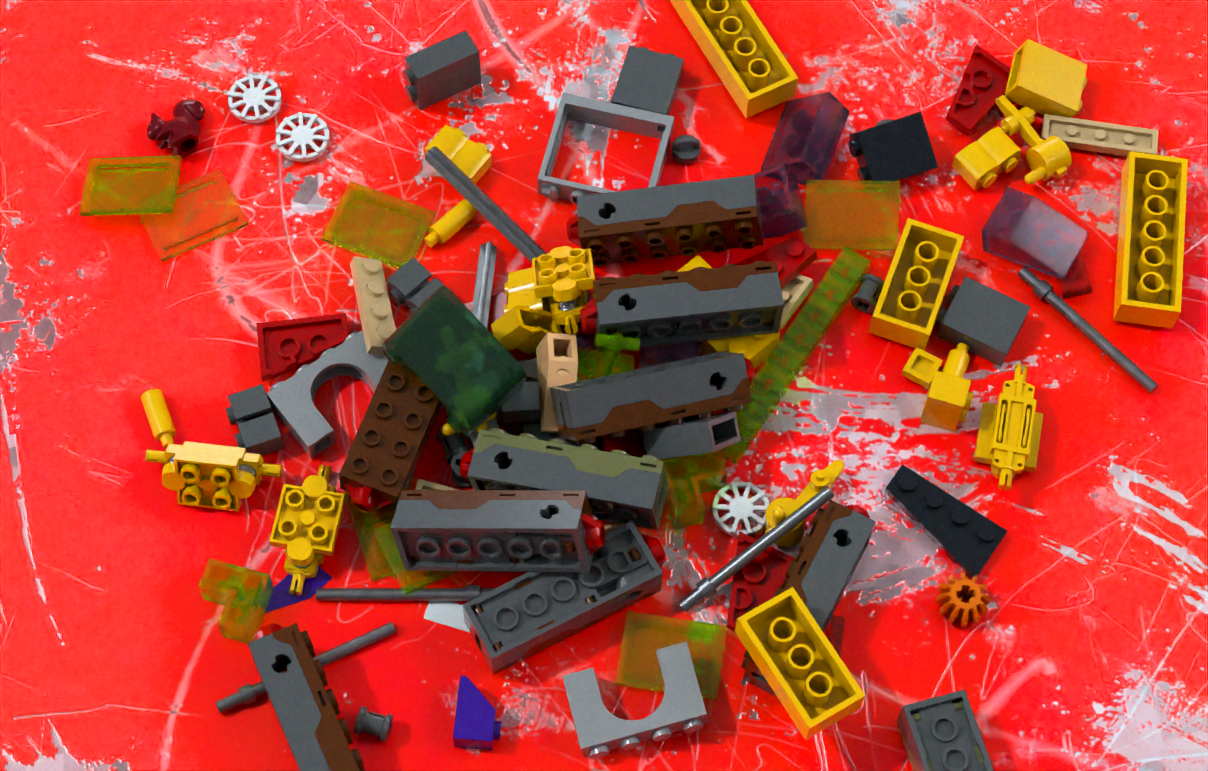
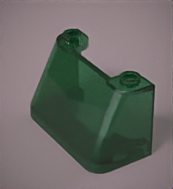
[382,285,526,437]

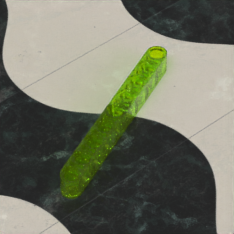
[715,246,872,464]

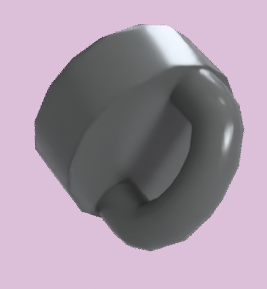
[672,135,701,164]

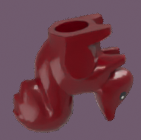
[147,99,205,161]

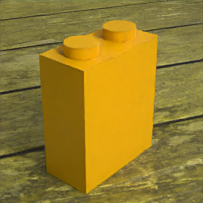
[1004,39,1087,117]

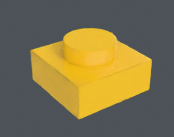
[901,347,943,389]

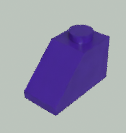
[453,675,502,751]

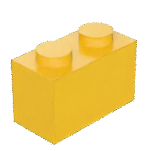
[920,370,974,432]

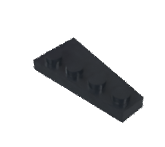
[885,464,1007,580]

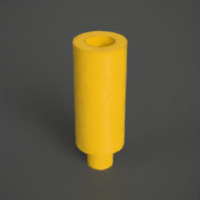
[424,199,477,248]
[942,343,970,378]
[141,389,176,449]

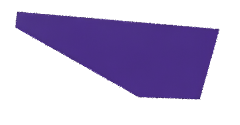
[246,566,332,618]

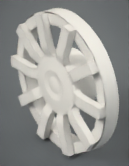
[228,74,282,123]
[276,112,330,162]
[712,481,770,537]

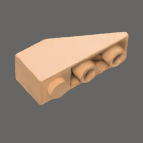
[536,332,578,433]

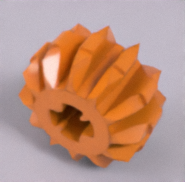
[936,572,991,627]

